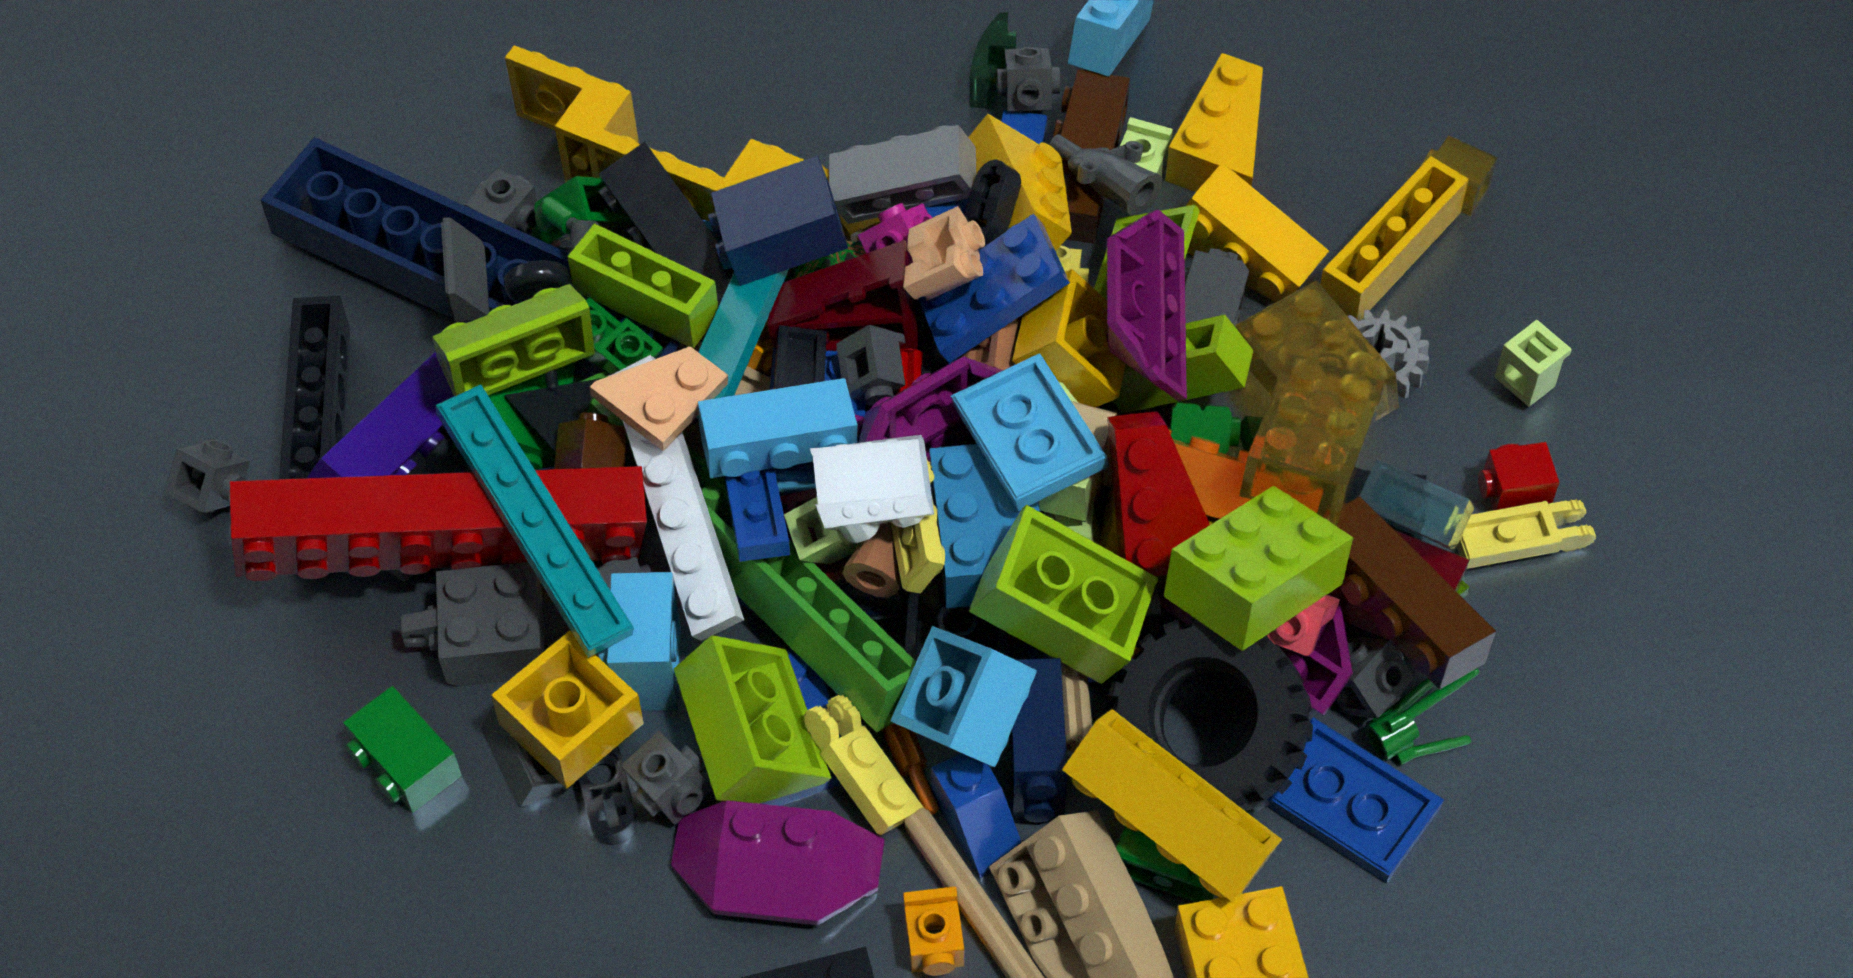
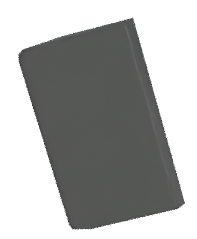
[441,217,489,322]
[481,705,575,807]

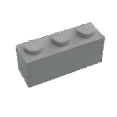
[829,125,976,224]

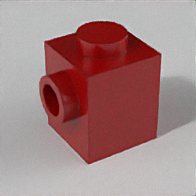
[1478,442,1560,511]

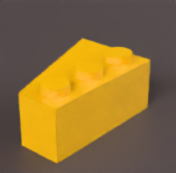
[1165,53,1263,192]
[968,113,1072,251]
[1186,162,1329,306]

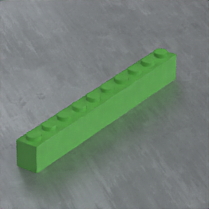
[580,371,916,732]

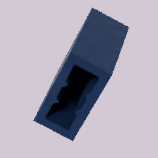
[708,155,848,286]
[1009,658,1067,822]

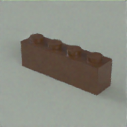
[1053,69,1130,244]
[1322,497,1496,690]

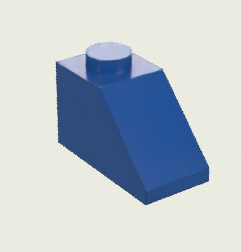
[931,753,1022,879]

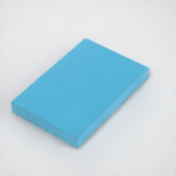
[951,353,1109,511]

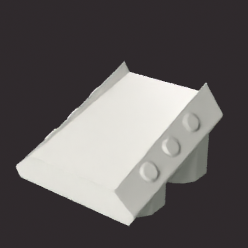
[810,435,934,543]

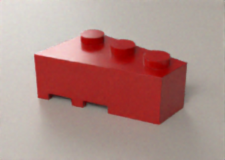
[1107,411,1210,576]

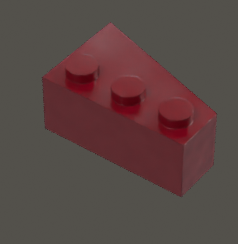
[768,240,920,351]

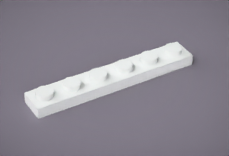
[610,355,744,641]

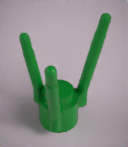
[1365,668,1479,765]

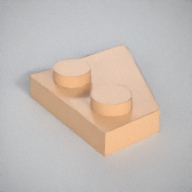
[590,347,728,451]

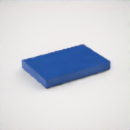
[1267,717,1444,883]

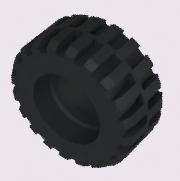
[1106,617,1313,812]

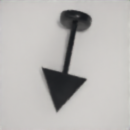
[504,260,601,454]

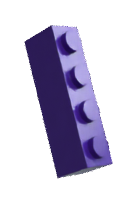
[307,352,454,478]

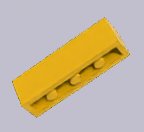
[1317,156,1469,321]
[1062,709,1282,903]

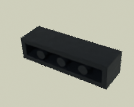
[598,141,734,307]

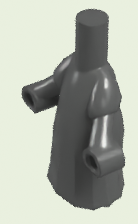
[1049,134,1163,216]

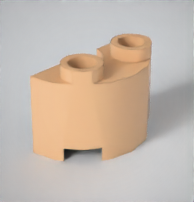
[903,206,985,301]

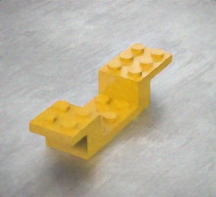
[505,45,829,221]

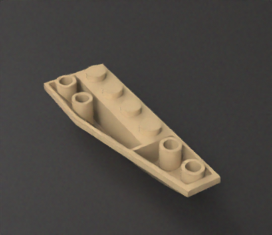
[989,810,1174,978]

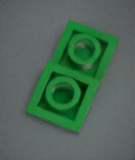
[586,297,663,374]

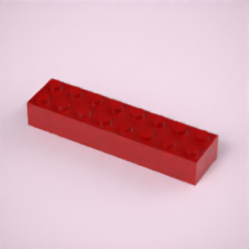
[230,466,647,581]

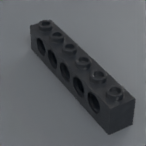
[279,296,350,479]

